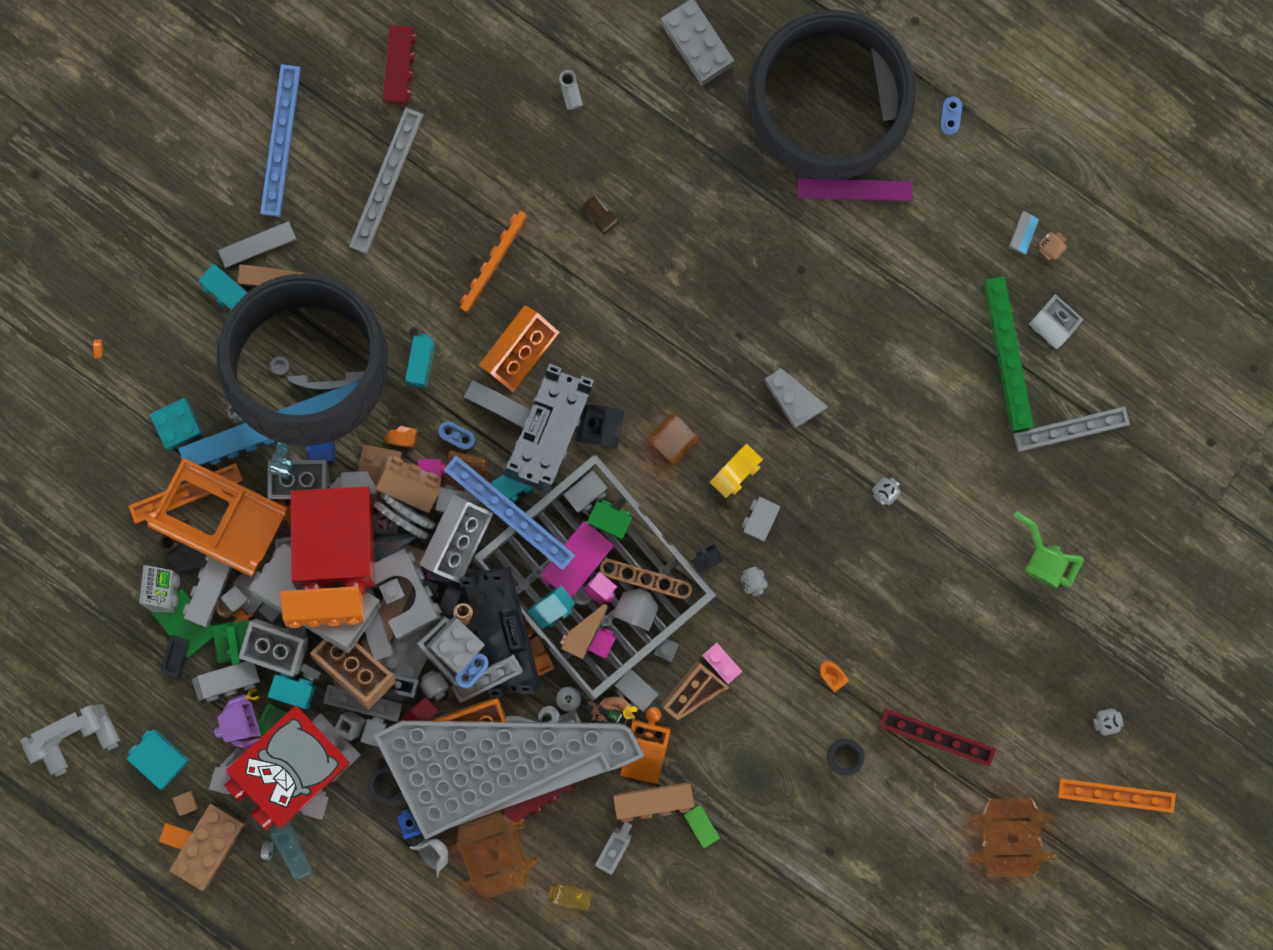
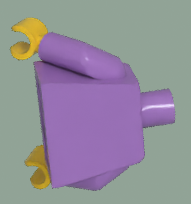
[214,688,261,749]

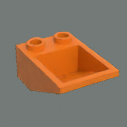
[620,707,671,784]

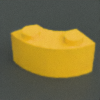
[710,444,763,498]

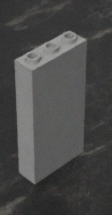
[250,543,382,653]

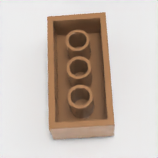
[310,639,395,710]
[613,782,694,822]
[169,802,247,891]

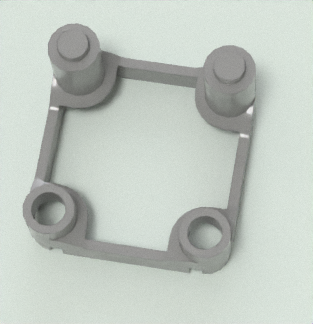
[20,704,121,777]

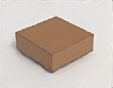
[172,791,198,816]

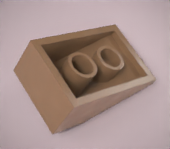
[358,444,403,506]
[560,604,608,659]

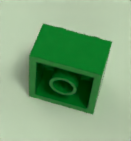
[587,500,632,540]

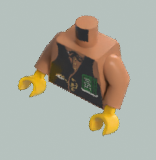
[584,697,637,725]

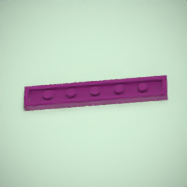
[797,178,912,201]

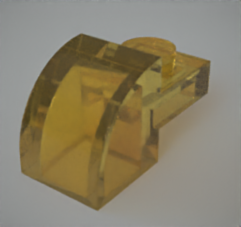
[548,882,593,911]

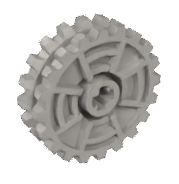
[374,493,436,539]

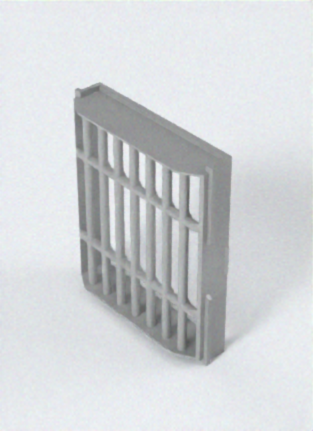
[473,455,716,701]

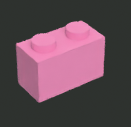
[702,643,743,684]

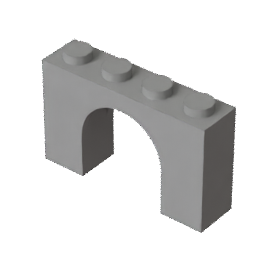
[374,548,442,640]

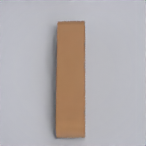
[600,559,692,599]

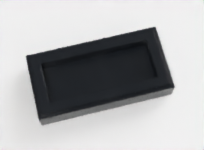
[161,635,190,678]

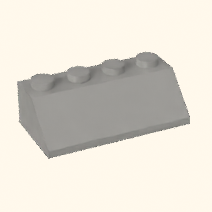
[419,494,494,583]

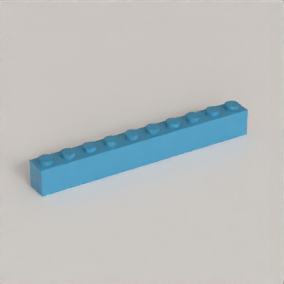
[178,380,360,467]

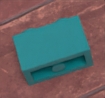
[527,585,575,629]

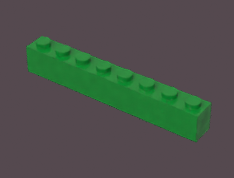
[983,276,1034,432]

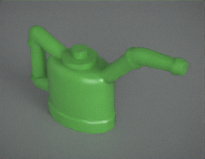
[1013,511,1084,588]

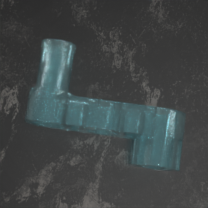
[268,442,293,479]

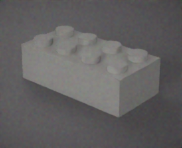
[661,0,734,86]

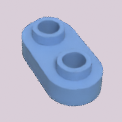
[940,96,962,135]
[439,421,475,450]
[455,653,488,688]

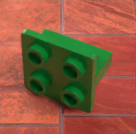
[212,620,251,665]

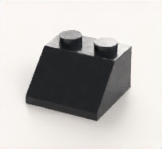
[575,404,625,449]

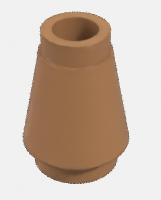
[453,603,473,625]

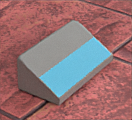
[1008,211,1039,255]

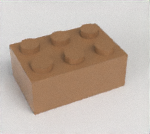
[376,455,441,513]

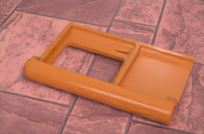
[146,458,287,577]

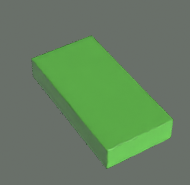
[684,805,720,848]

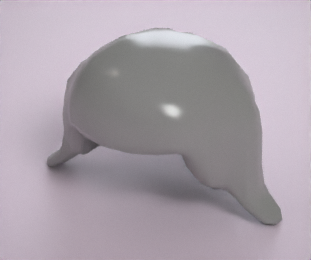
[409,838,448,878]

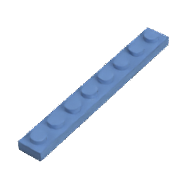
[260,64,301,217]
[444,456,576,570]

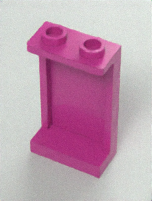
[541,521,614,598]

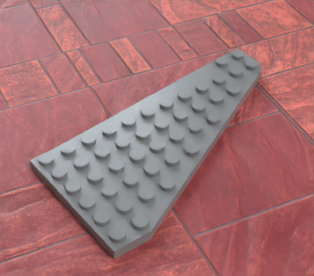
[374,720,644,839]

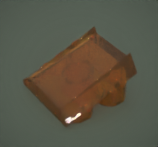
[647,413,700,466]
[448,451,488,478]

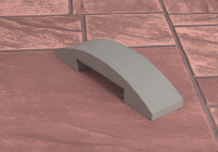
[288,371,365,391]
[464,380,531,428]

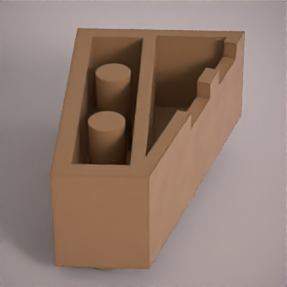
[660,661,729,720]

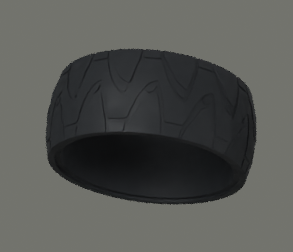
[748,10,916,180]
[217,274,388,446]

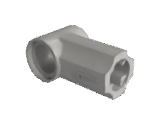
[559,70,583,110]

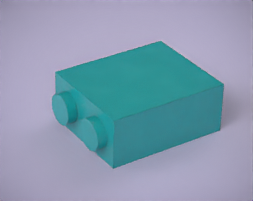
[405,334,436,388]
[127,729,190,790]

